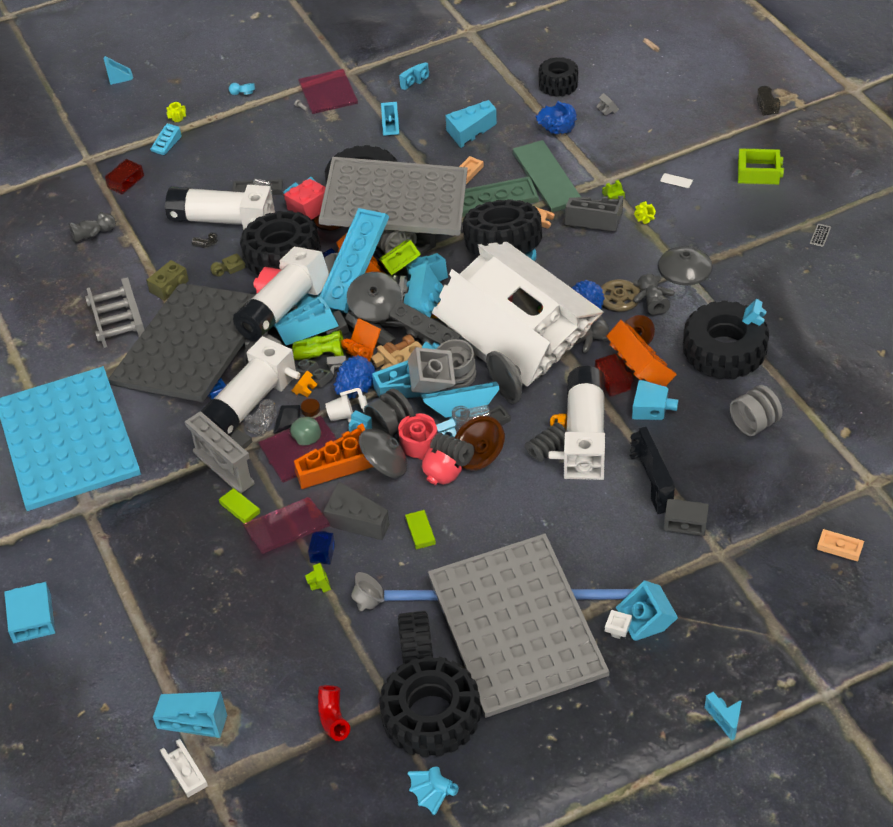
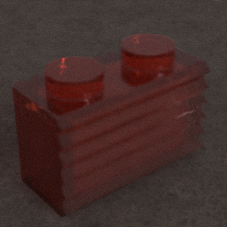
[105,159,144,195]
[595,354,633,396]

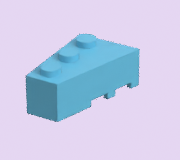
[153,692,227,738]

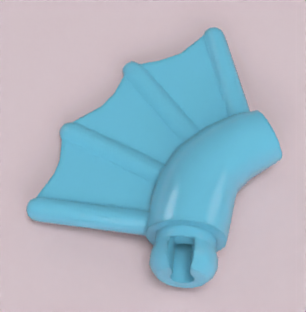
[407,767,459,815]

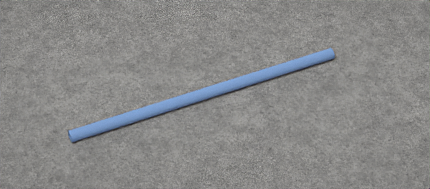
[384,589,634,601]

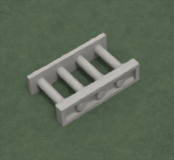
[85,277,145,348]

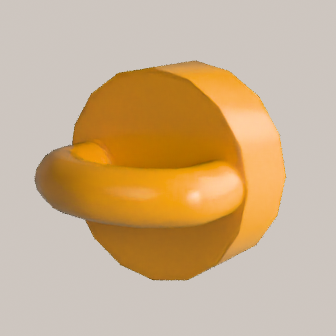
[550,414,567,431]

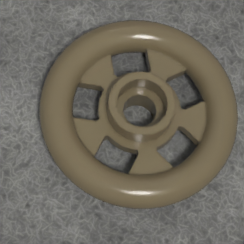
[601,279,640,312]

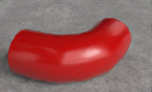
[318,685,350,741]

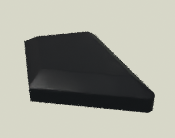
[273,405,301,434]

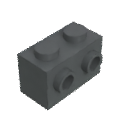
[664,499,709,536]

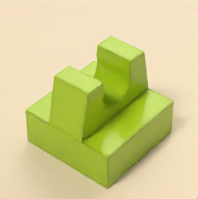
[602,180,625,199]
[305,563,331,592]

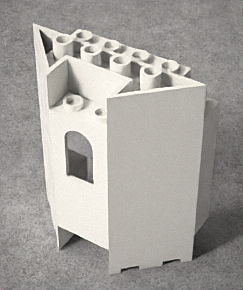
[432,242,604,387]

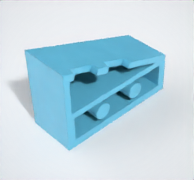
[445,100,497,148]
[404,262,443,317]
[275,296,338,346]
[372,360,440,398]

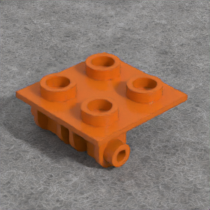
[341,318,381,362]

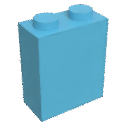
[4,582,55,643]

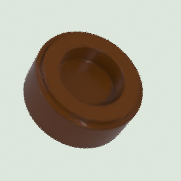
[301,399,320,417]

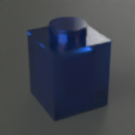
[308,531,335,565]

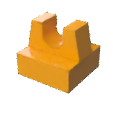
[291,371,317,397]

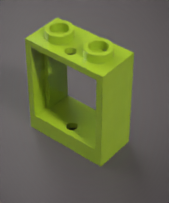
[738,148,784,185]
[379,239,421,275]

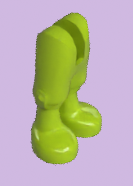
[292,330,344,360]

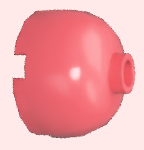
[422,448,462,485]

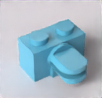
[406,253,448,282]

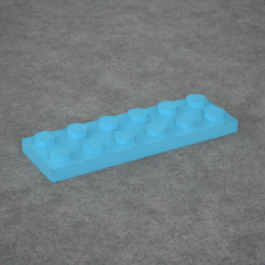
[320,208,389,313]

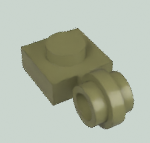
[211,253,246,277]

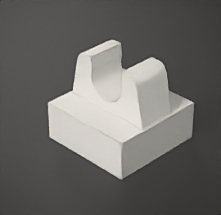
[605,610,632,639]

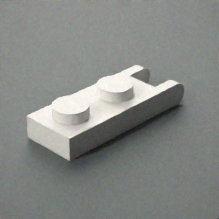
[160,739,208,797]

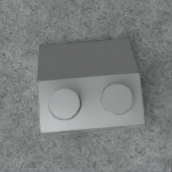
[408,347,456,394]

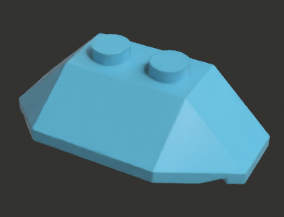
[421,382,499,419]

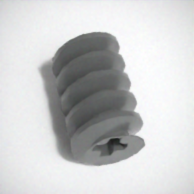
[525,422,566,462]
[430,433,474,466]

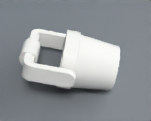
[326,388,368,422]

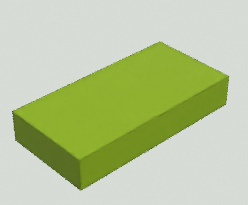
[219,488,260,525]
[405,510,436,550]

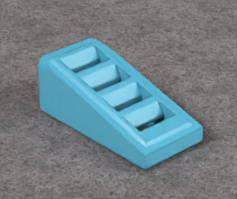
[150,123,182,155]

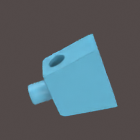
[632,380,679,420]

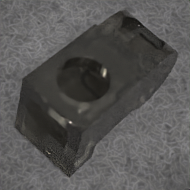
[757,86,780,116]

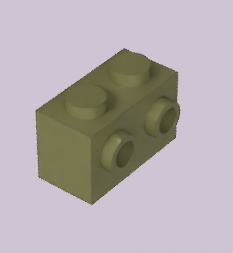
[146,260,189,301]

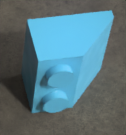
[616,580,678,641]

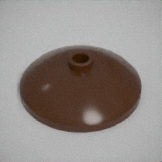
[455,416,505,470]

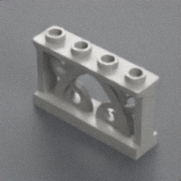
[185,411,255,493]

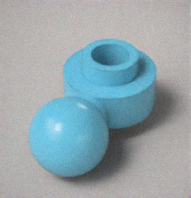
[229,83,255,95]

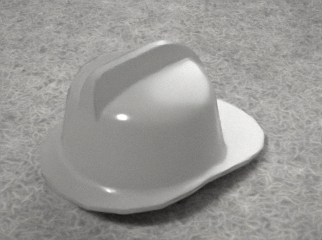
[351,572,384,611]

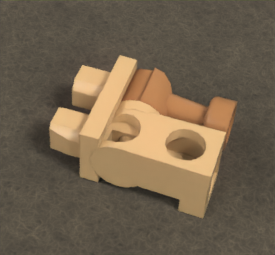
[371,334,422,370]

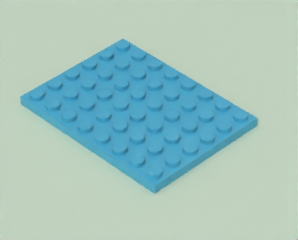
[0,366,141,511]

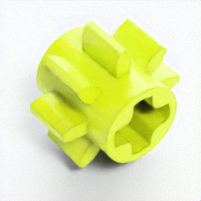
[167,102,186,122]
[634,201,656,224]

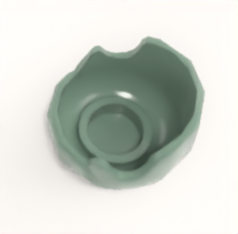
[290,416,321,445]

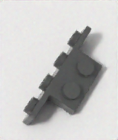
[389,301,460,345]

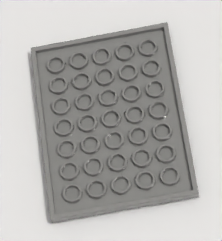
[319,157,468,236]

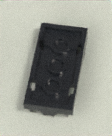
[629,427,675,514]

